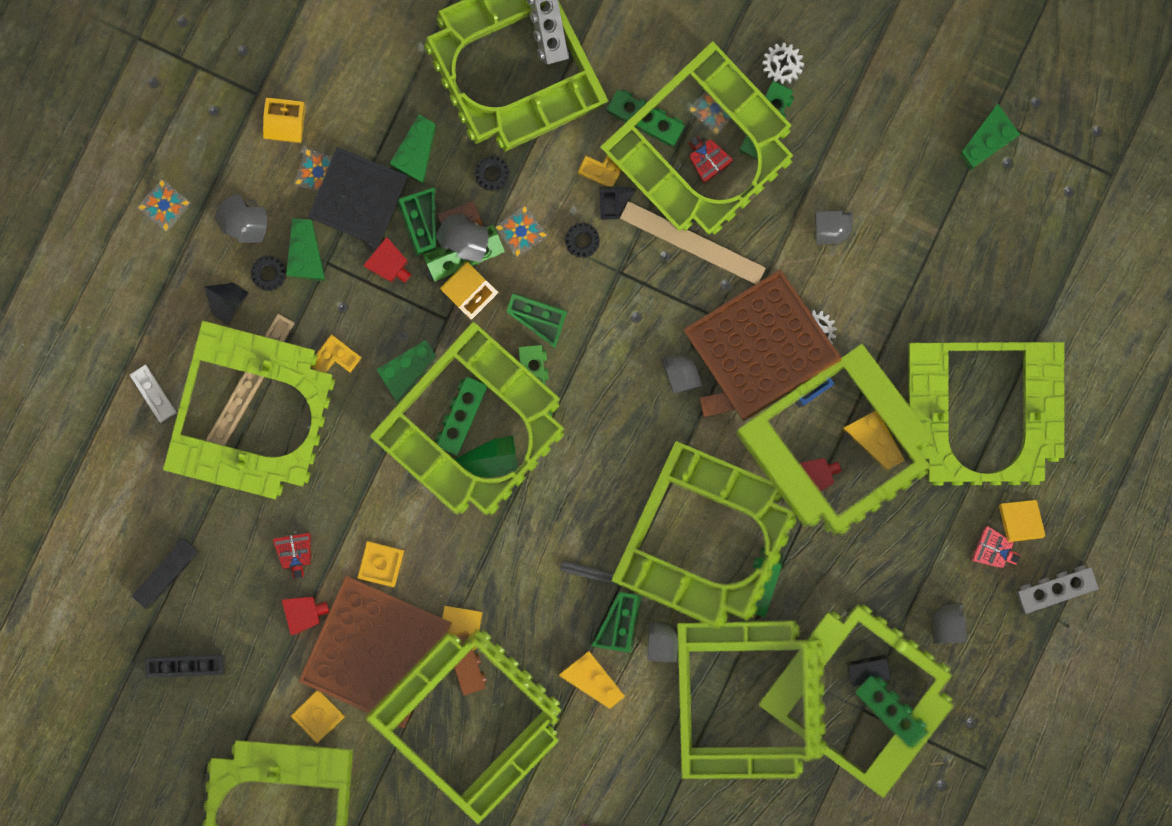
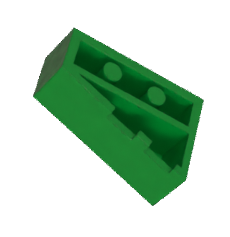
[960,104,1020,170]
[390,114,437,185]
[397,187,436,257]
[286,218,326,281]
[506,292,568,348]
[377,340,437,403]
[749,547,783,617]
[591,592,642,653]

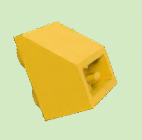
[263,97,306,143]
[440,261,498,320]

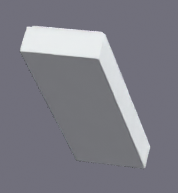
[130,364,177,423]

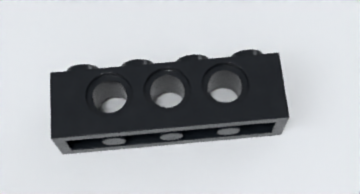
[131,539,200,609]
[145,655,226,678]

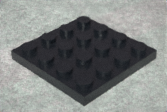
[308,147,408,247]

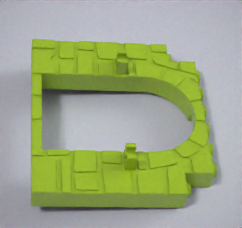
[424,0,608,152]
[600,41,794,235]
[163,321,335,499]
[370,322,564,516]
[908,342,1064,485]
[611,441,797,629]
[203,740,353,826]

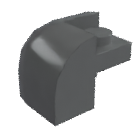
[215,194,267,243]
[814,211,853,246]
[436,214,488,263]
[662,354,702,395]
[930,603,967,644]
[647,621,679,662]

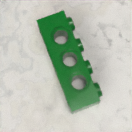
[739,81,795,160]
[606,89,685,148]
[434,376,487,457]
[855,676,930,748]

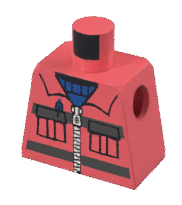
[971,526,1020,568]

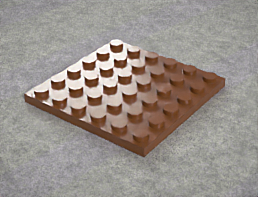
[683,269,842,422]
[298,576,451,729]

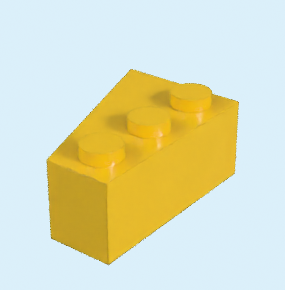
[842,411,905,471]
[559,651,625,709]

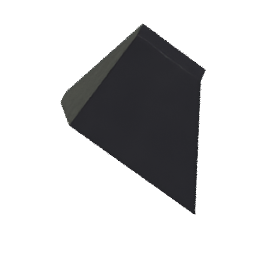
[599,186,637,220]
[204,283,249,325]

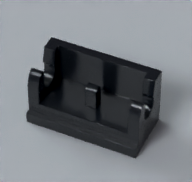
[846,655,890,687]

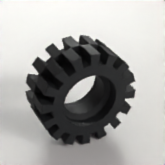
[475,155,509,191]
[565,222,600,258]
[251,255,286,291]

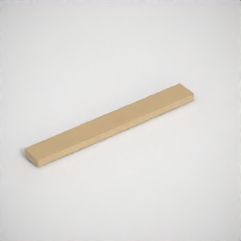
[620,201,766,285]
[206,314,295,445]

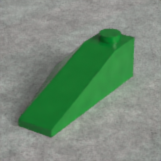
[454,436,518,479]

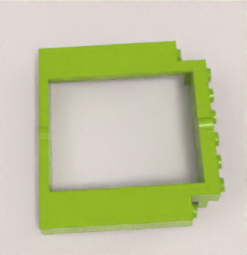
[736,344,931,535]
[759,604,953,798]
[678,621,826,779]
[366,629,561,824]

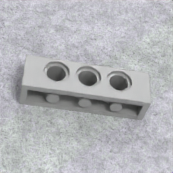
[527,0,569,64]
[1016,565,1099,614]

